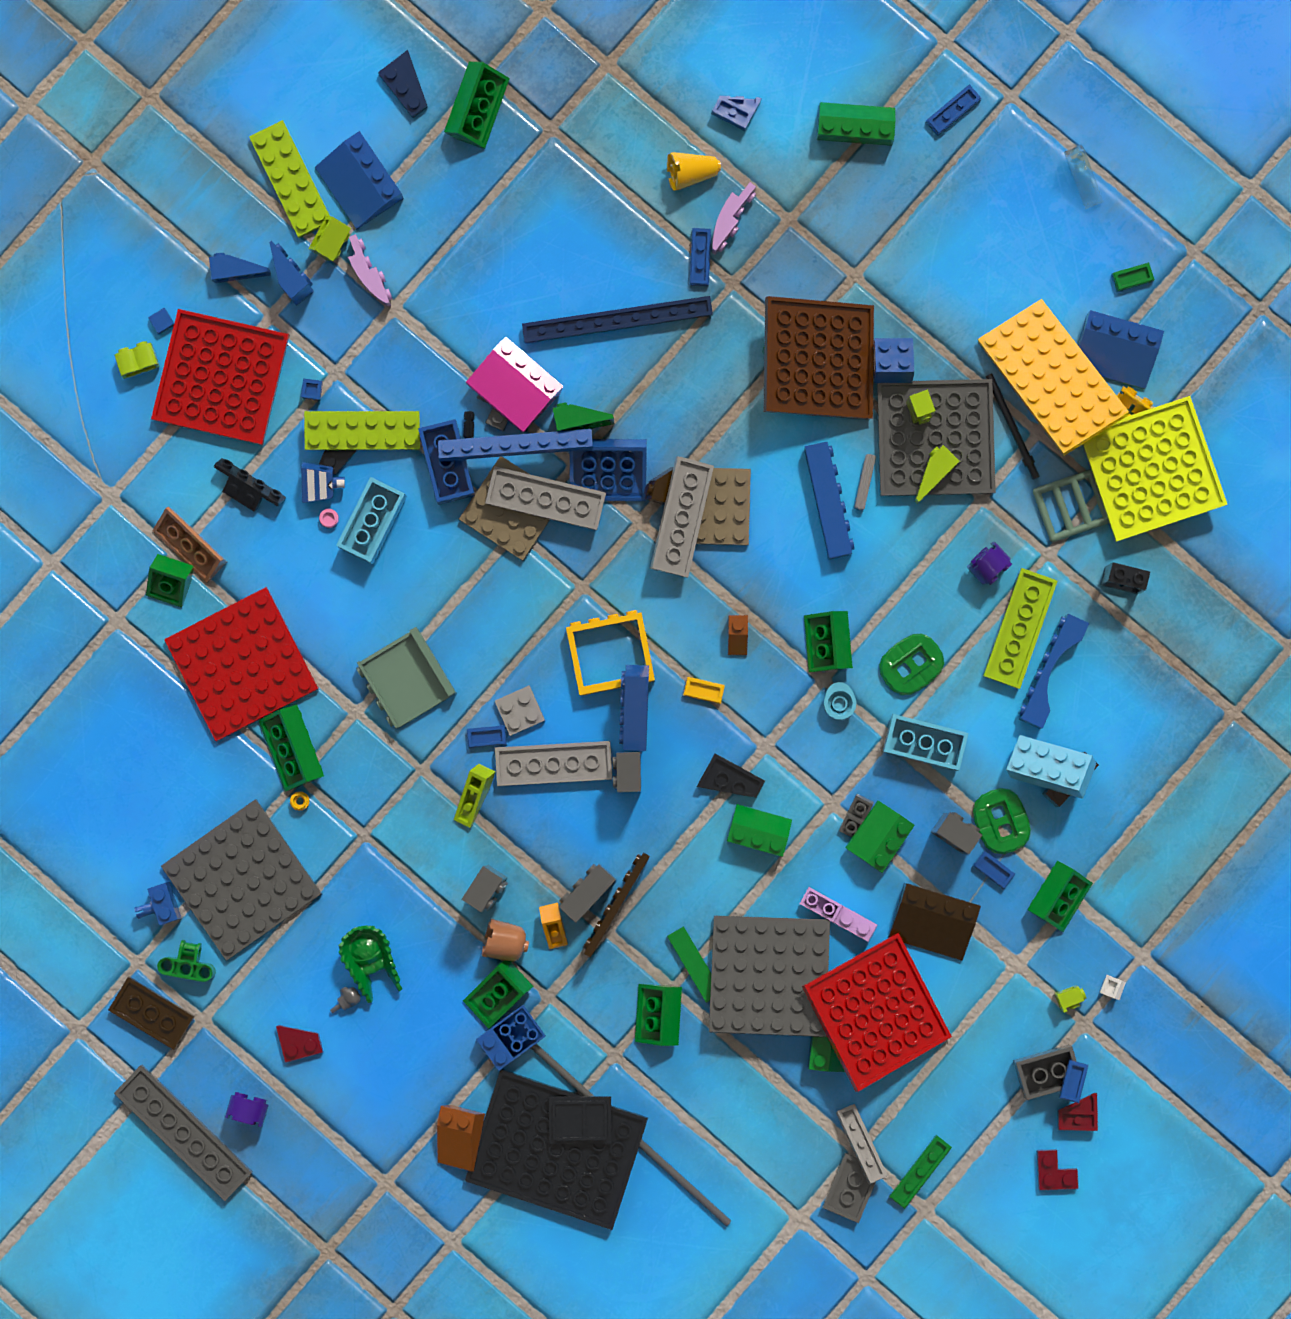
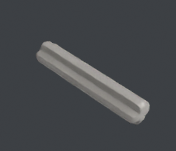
[854,454,876,510]

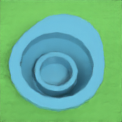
[824,682,856,720]

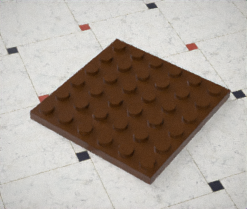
[764,296,874,420]

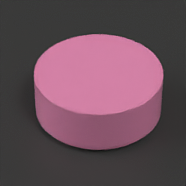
[319,509,339,528]

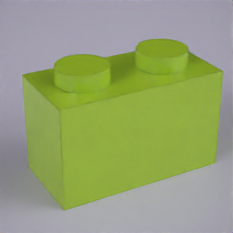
[308,216,351,261]
[906,389,935,424]

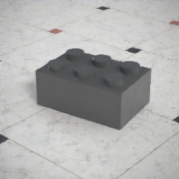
[613,752,641,793]
[931,812,982,855]
[559,863,616,923]
[1013,1044,1077,1100]

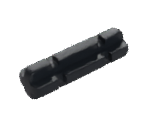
[463,411,475,439]

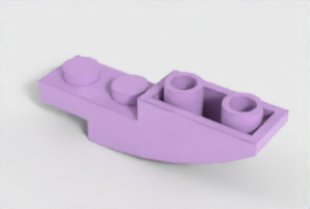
[712,182,756,254]
[348,234,393,307]
[800,887,878,942]

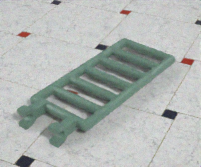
[1033,469,1109,542]

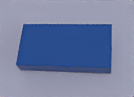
[467,725,507,748]
[973,850,1015,889]
[1059,1060,1089,1103]

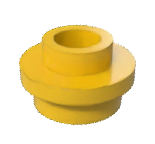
[290,792,310,811]

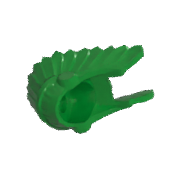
[339,925,402,1003]

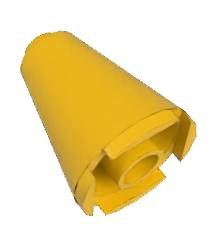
[667,152,721,191]

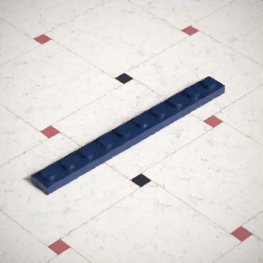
[522,296,713,344]

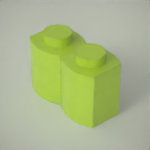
[114,341,160,379]

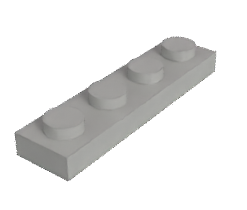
[836,1104,888,1184]

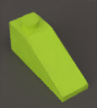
[915,445,959,504]
[454,764,496,828]

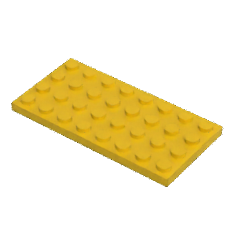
[978,299,1129,456]

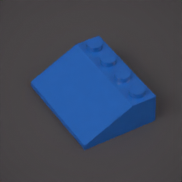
[315,131,404,230]
[1078,310,1164,389]
[570,439,647,501]

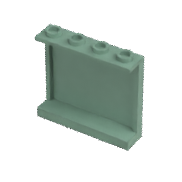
[356,627,457,729]

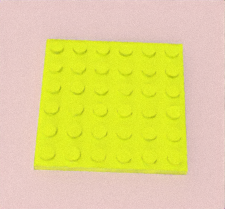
[1083,396,1228,542]

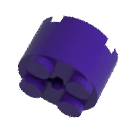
[967,541,1012,585]
[225,1092,269,1127]

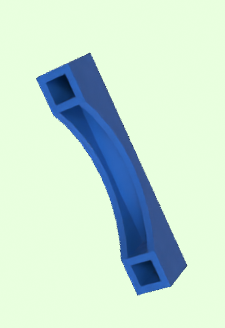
[1018,614,1089,729]

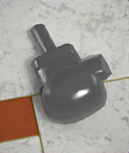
[330,987,361,1013]

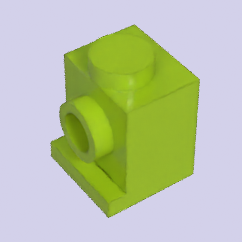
[1054,985,1087,1013]

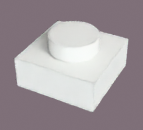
[1100,975,1126,1000]

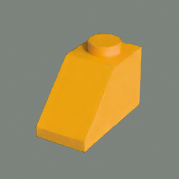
[539,903,568,949]

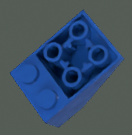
[269,240,314,306]
[476,1005,546,1071]

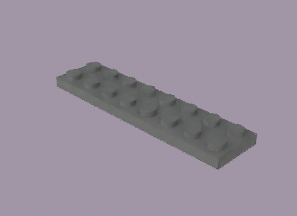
[114,1064,253,1201]

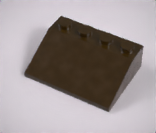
[888,883,981,961]

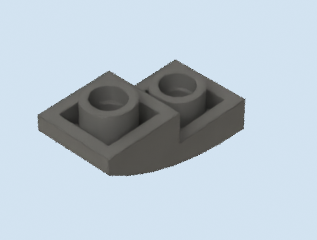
[839,794,874,837]

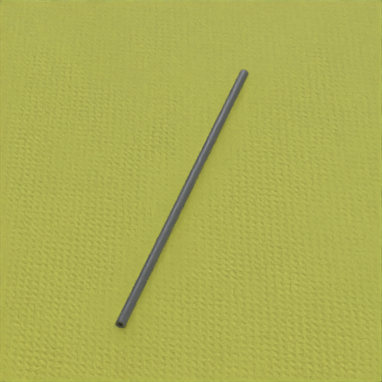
[531,1043,731,1226]

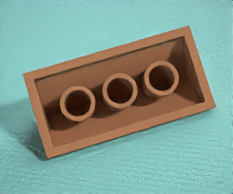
[152,507,227,583]

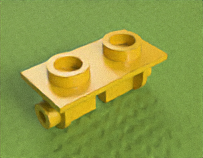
[1117,386,1154,414]

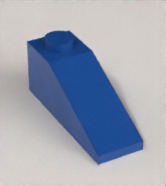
[209,253,271,283]

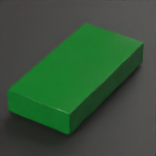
[1112,262,1155,292]

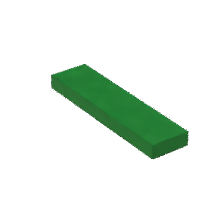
[667,926,712,1003]
[889,1135,952,1209]

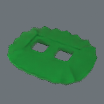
[879,633,944,695]
[972,788,1031,854]

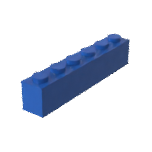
[804,441,855,560]

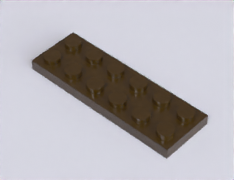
[583,852,650,957]

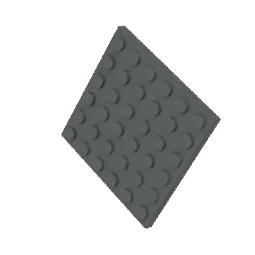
[877,379,996,496]
[161,799,322,961]
[709,916,830,1037]

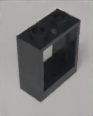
[1101,562,1150,594]

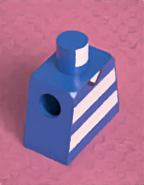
[301,463,345,503]

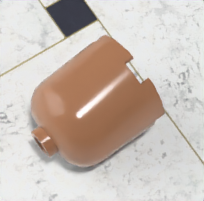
[482,919,529,962]

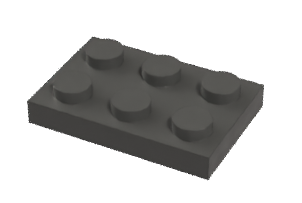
[822,1153,876,1223]

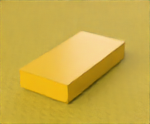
[683,677,725,704]

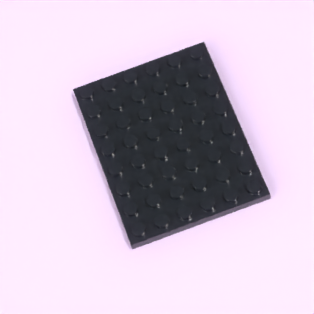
[465,1069,648,1230]

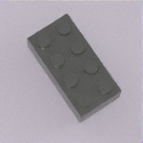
[461,865,508,912]

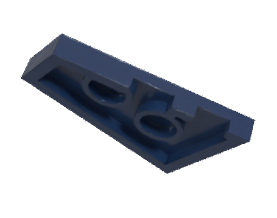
[378,50,428,118]

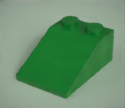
[553,402,615,431]
[463,961,534,1029]

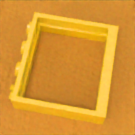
[566,610,655,696]

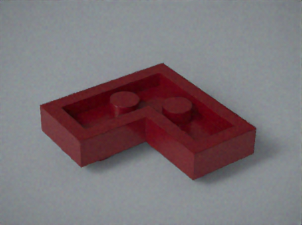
[1037,1149,1078,1190]

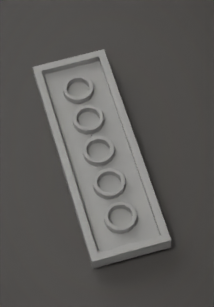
[650,456,714,578]
[485,466,606,530]
[495,741,612,786]

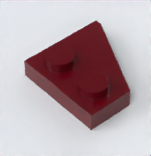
[276,1025,324,1062]
[1058,1093,1098,1131]

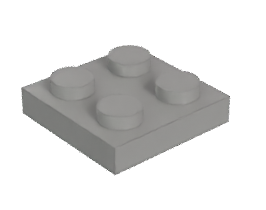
[495,685,545,736]

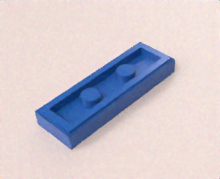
[926,84,982,136]
[690,228,711,286]

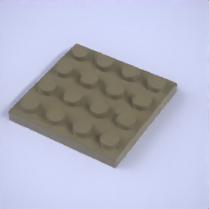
[459,457,550,561]
[696,468,751,546]

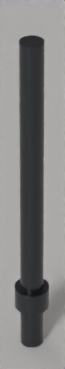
[985,373,1040,480]

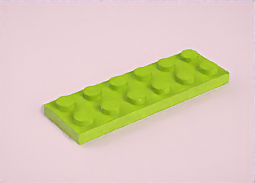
[249,120,330,238]
[304,411,420,450]
[983,568,1058,689]

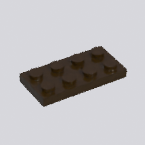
[108,976,195,1050]

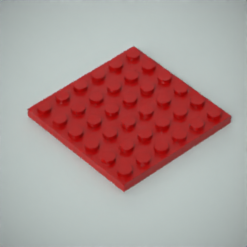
[151,309,290,445]
[164,587,319,742]
[802,933,952,1092]

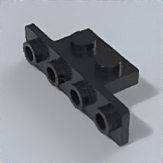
[214,458,286,512]

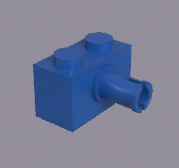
[134,882,182,926]

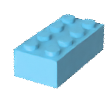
[336,477,407,564]
[882,714,969,771]
[1006,735,1096,799]

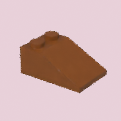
[437,1105,485,1171]

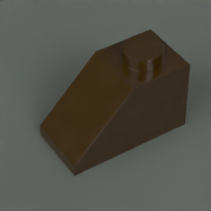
[644,467,673,505]

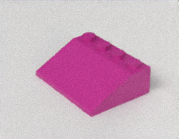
[466,337,563,433]

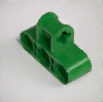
[157,940,216,982]

